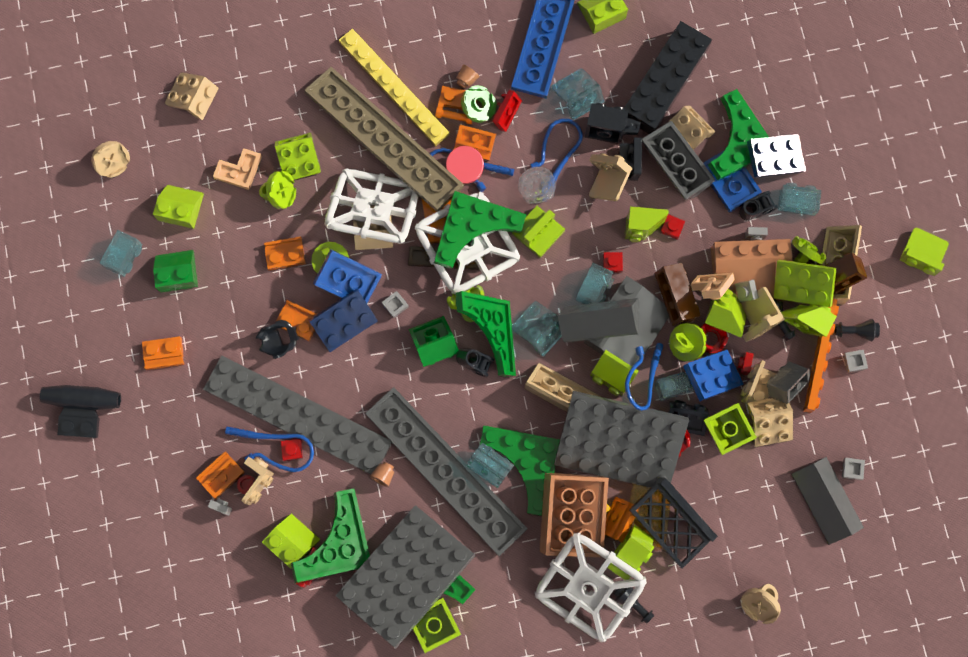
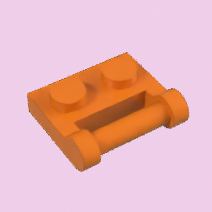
[435,86,477,125]

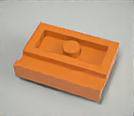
[453,125,496,160]
[264,236,306,271]
[276,300,317,341]
[142,336,184,370]
[196,451,245,499]
[605,497,640,543]

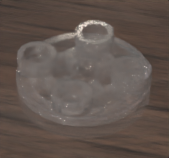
[518,167,556,204]

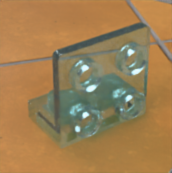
[551,68,605,120]
[512,301,562,357]

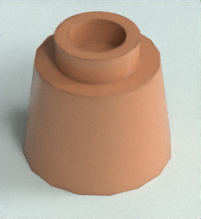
[456,64,480,89]
[370,462,394,487]

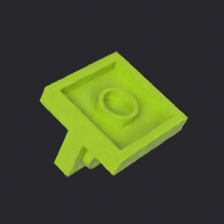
[512,205,565,258]

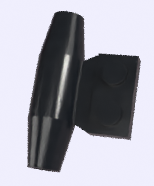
[40,385,121,438]

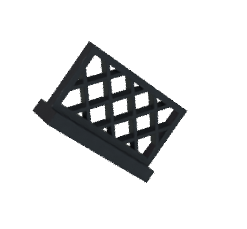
[629,477,718,569]

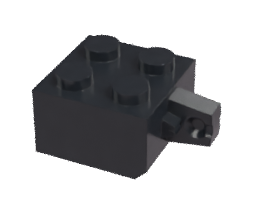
[585,103,640,144]

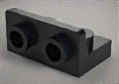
[619,137,642,181]
[669,400,709,436]

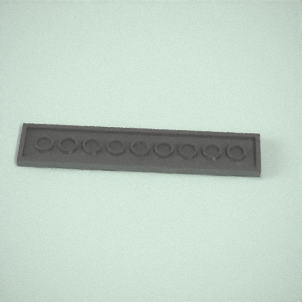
[203,355,392,474]
[365,387,528,556]

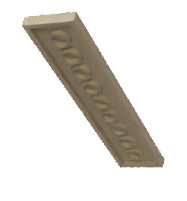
[305,67,464,212]

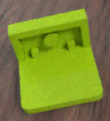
[900,228,949,276]

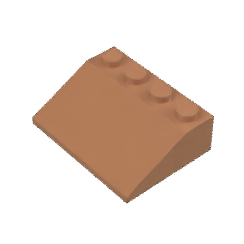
[711,239,792,300]
[540,473,608,557]

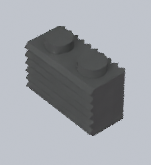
[767,361,810,404]

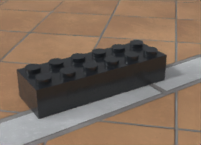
[624,21,712,134]

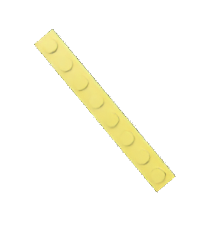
[339,29,449,147]

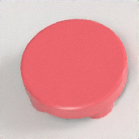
[446,146,484,184]

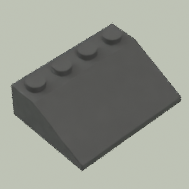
[584,276,669,366]

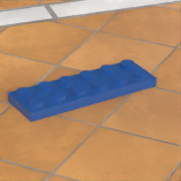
[511,0,575,99]

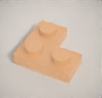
[213,148,262,190]
[691,273,735,300]

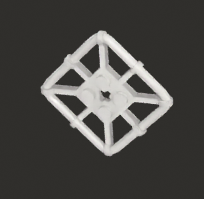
[324,168,419,244]
[415,192,520,295]
[535,533,647,642]

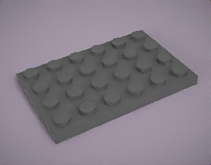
[554,391,689,488]
[335,505,475,649]

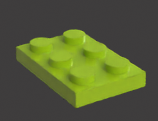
[774,260,836,307]

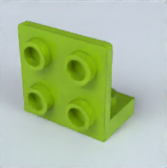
[275,132,321,179]

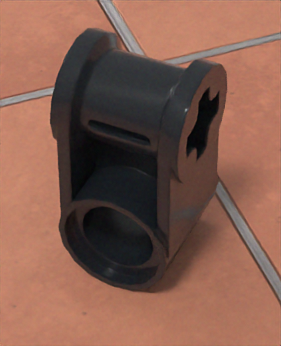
[739,191,778,221]
[456,348,495,378]

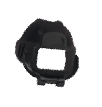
[255,320,300,359]

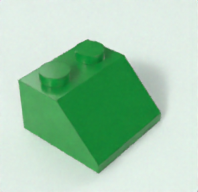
[153,250,198,293]
[408,316,459,367]

